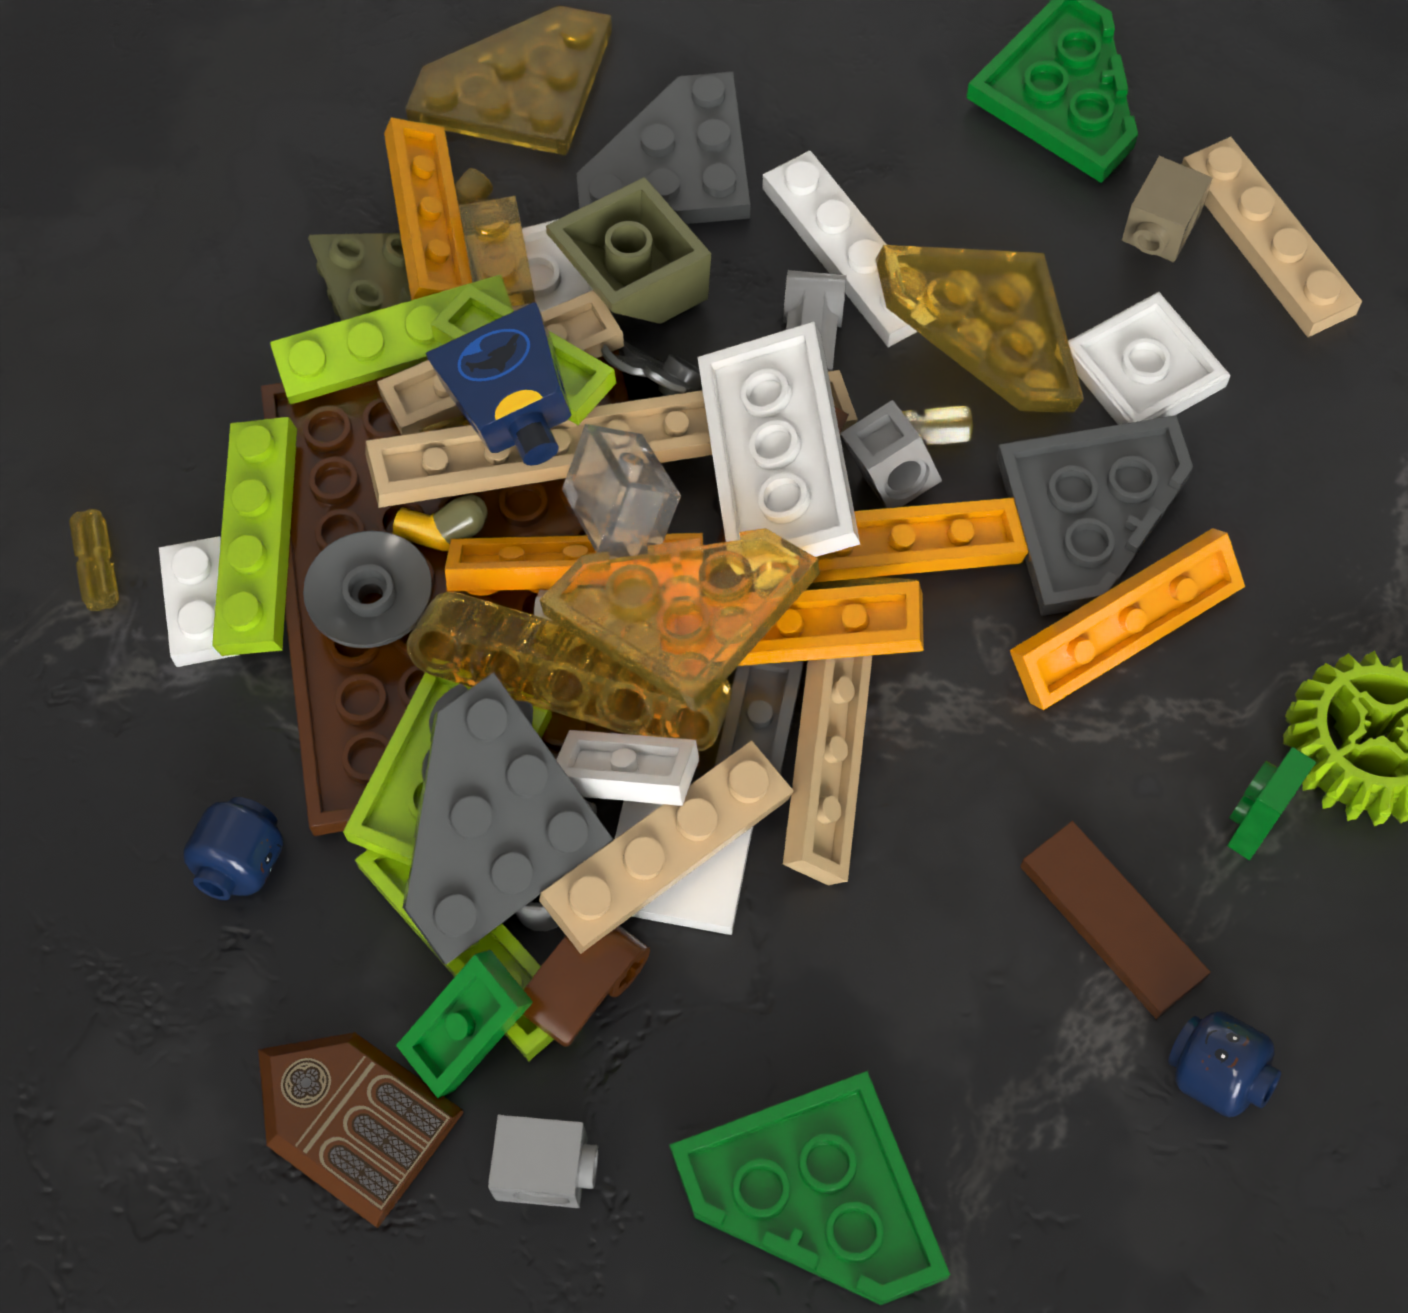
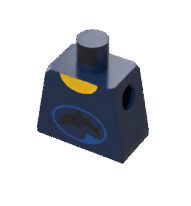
[426,301,572,466]

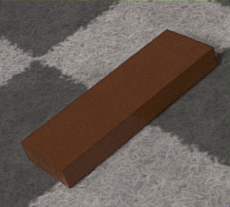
[1020,821,1211,1020]

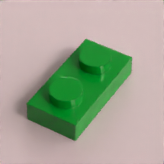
[1227,747,1316,861]
[396,950,533,1098]

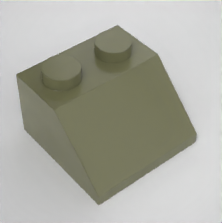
[546,177,711,324]

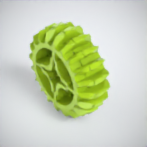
[1283,650,1408,827]

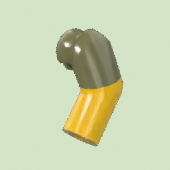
[393,494,487,551]

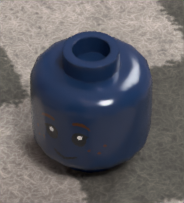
[183,797,284,900]
[1168,1011,1281,1117]

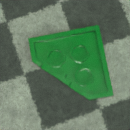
[966,0,1138,183]
[670,1071,950,1305]

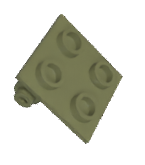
[308,233,411,321]

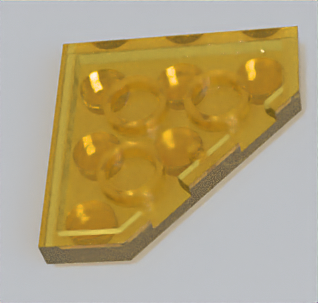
[406,5,612,155]
[875,245,1084,412]
[539,528,820,712]

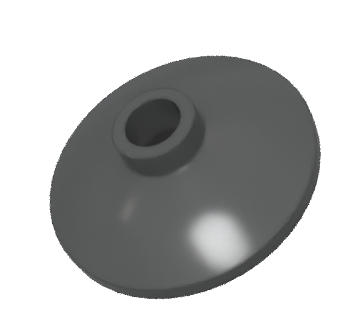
[303,531,432,648]

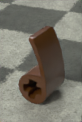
[522,925,650,1047]

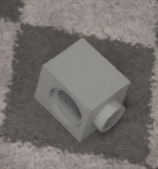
[840,400,942,508]
[488,1115,598,1208]

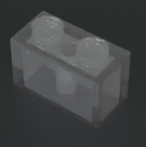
[562,424,681,563]

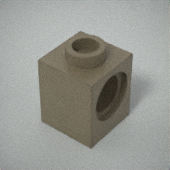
[1122,156,1213,262]

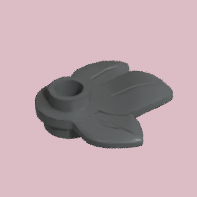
[601,341,702,396]

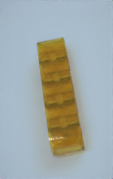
[407,592,732,752]

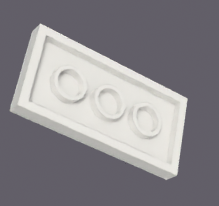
[697,322,860,579]

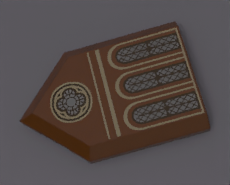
[258,1032,464,1229]

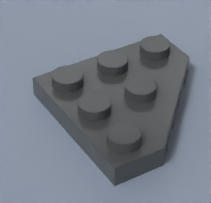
[576,72,751,224]
[996,415,1193,616]
[403,672,613,965]

